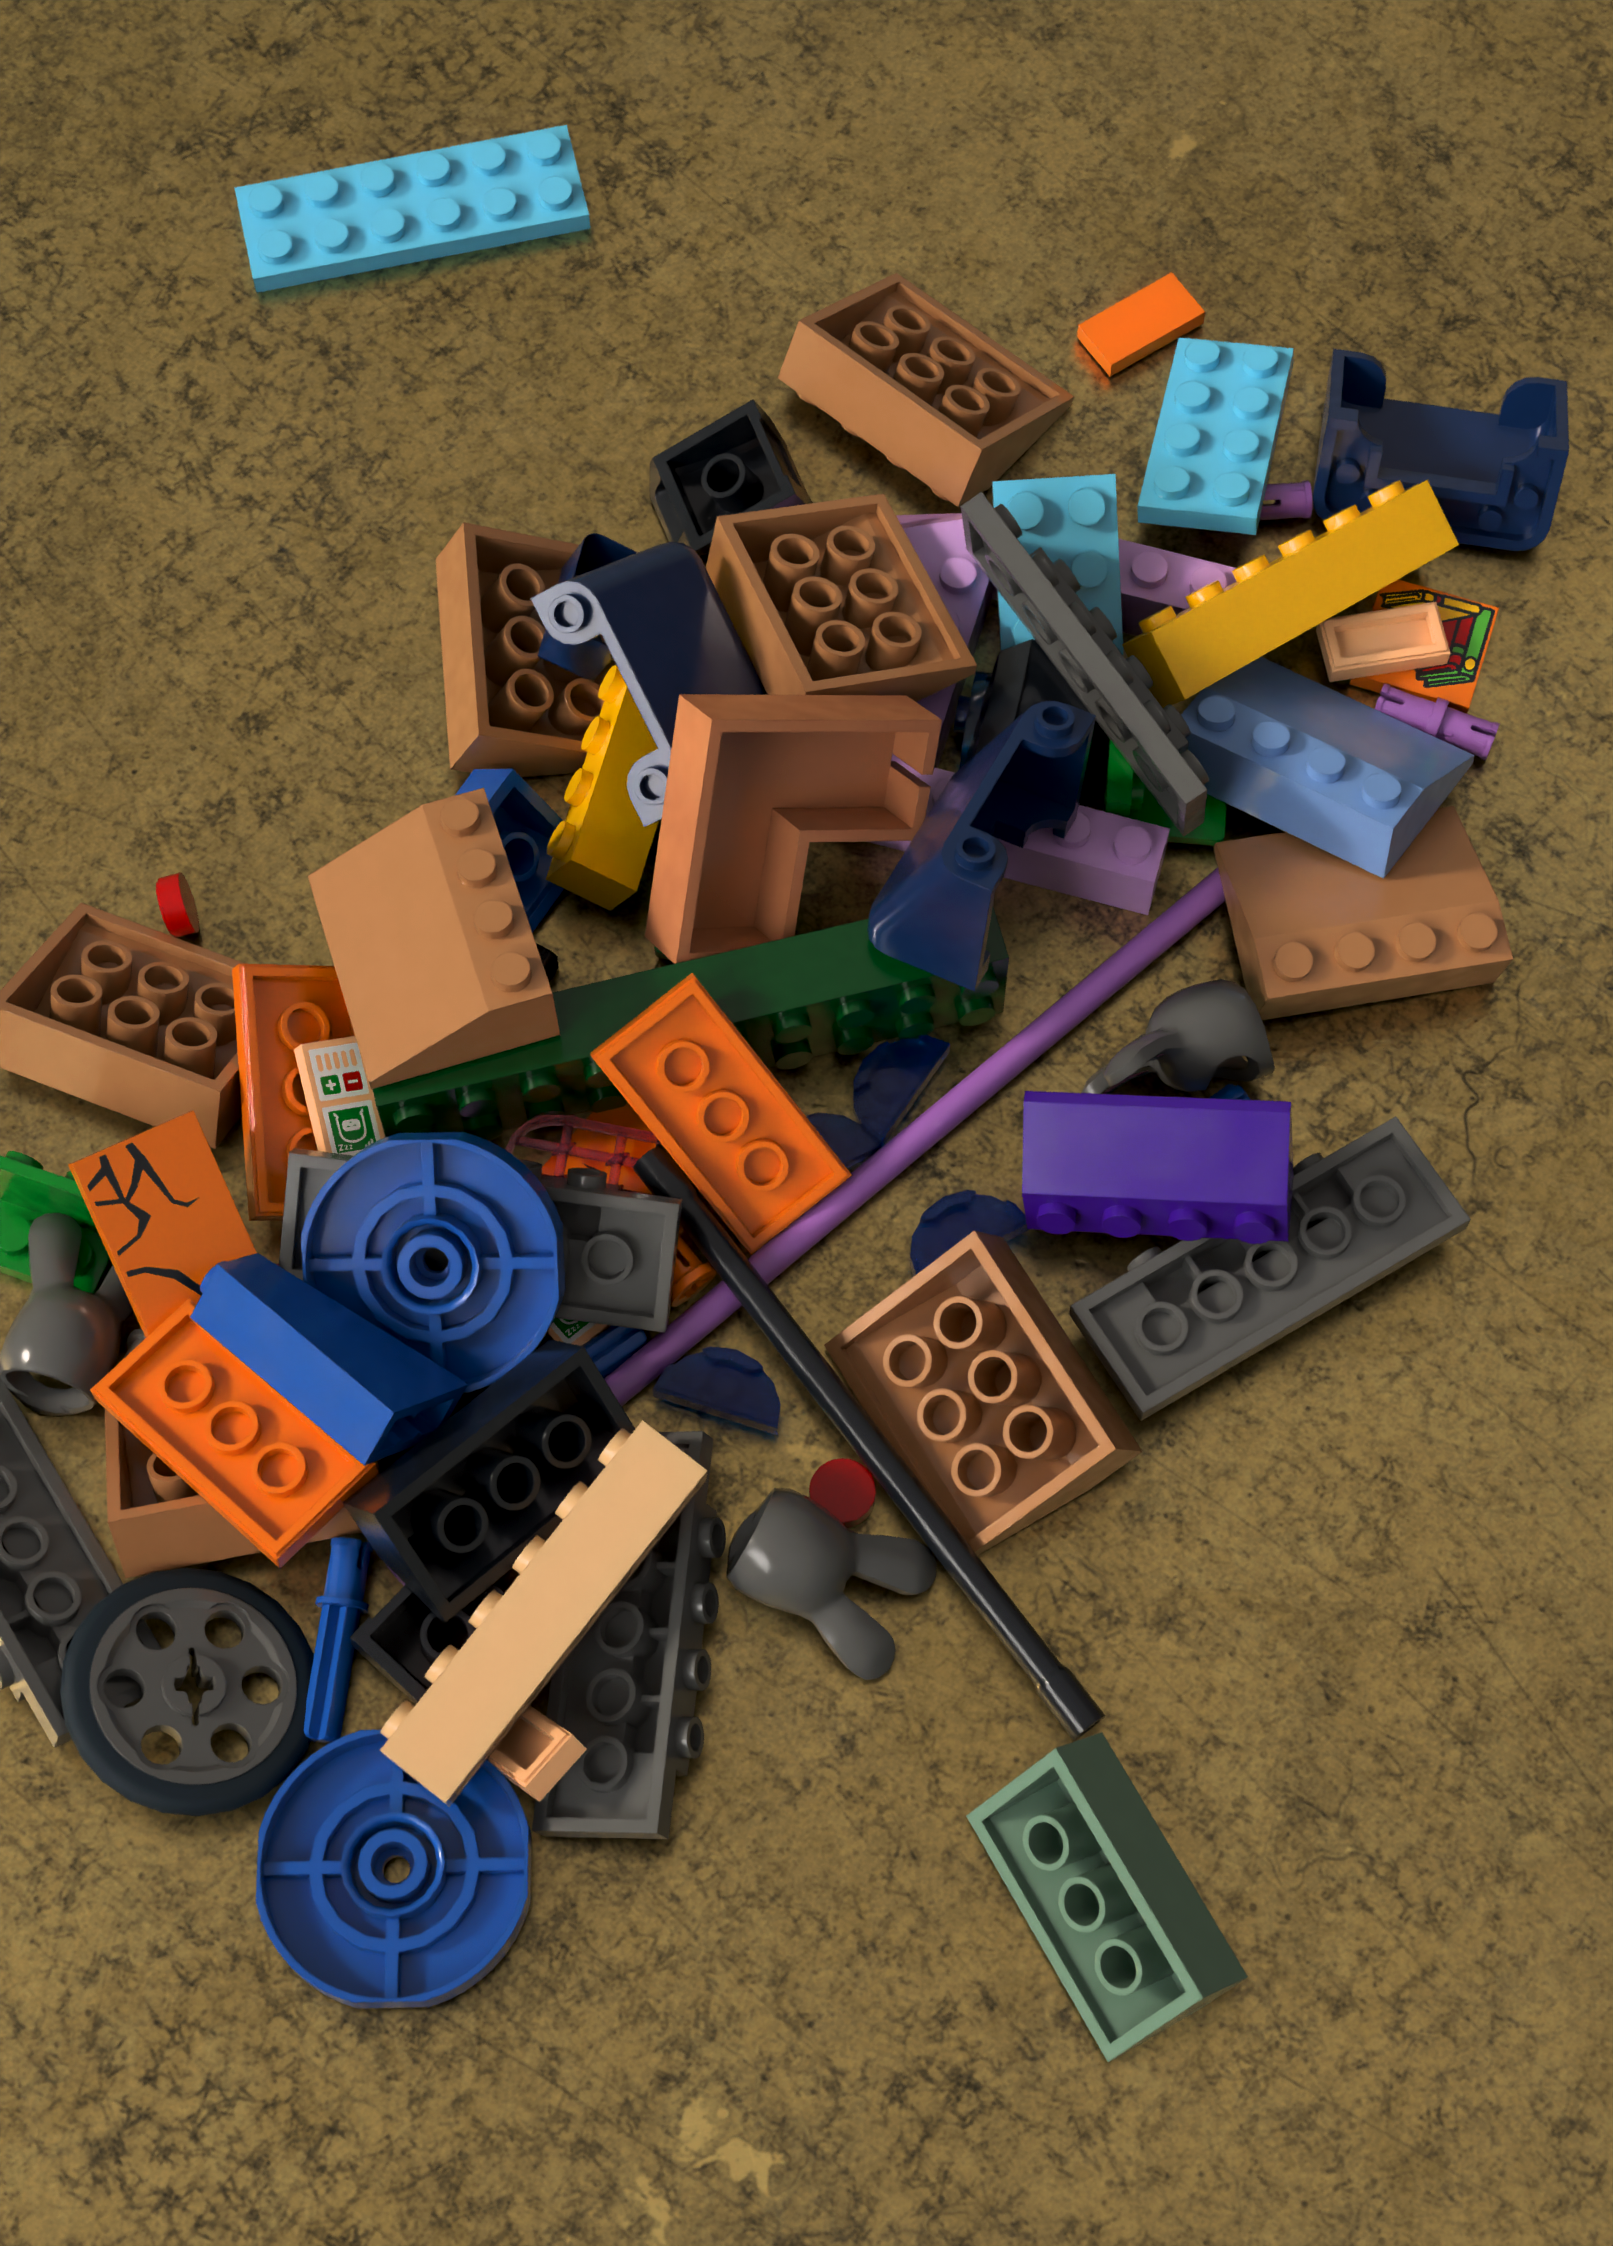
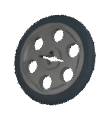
[60,1568,314,1816]

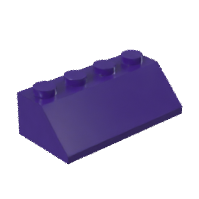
[1022,1091,1294,1244]

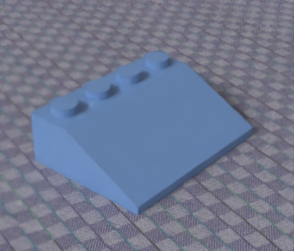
[1181,657,1474,879]

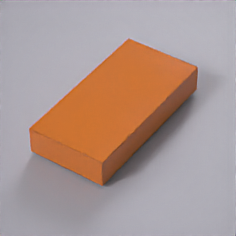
[1077,272,1205,377]

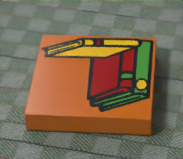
[1349,579,1499,713]

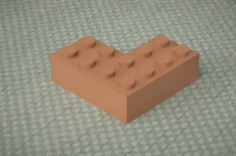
[645,694,942,964]

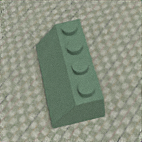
[966,1732,1248,2062]

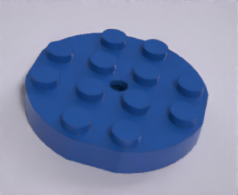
[301,1132,565,1392]
[256,1730,532,2009]

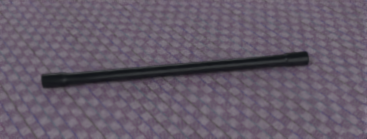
[633,1145,1106,1741]

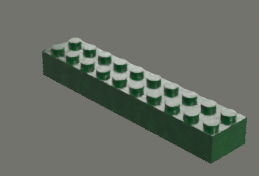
[373,907,1009,1141]

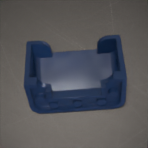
[1313,349,1569,551]
[530,542,767,827]
[867,701,1096,992]

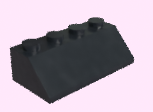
[343,1339,635,1622]

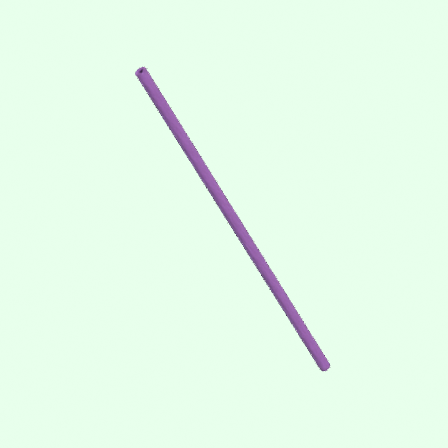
[386,867,1226,1586]

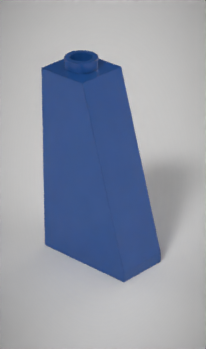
[190,1253,468,1466]

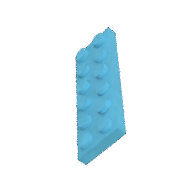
[234,125,591,293]

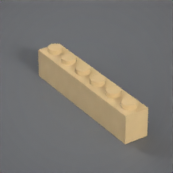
[380,1420,707,1807]

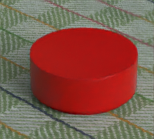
[156,872,199,938]
[809,1458,876,1528]

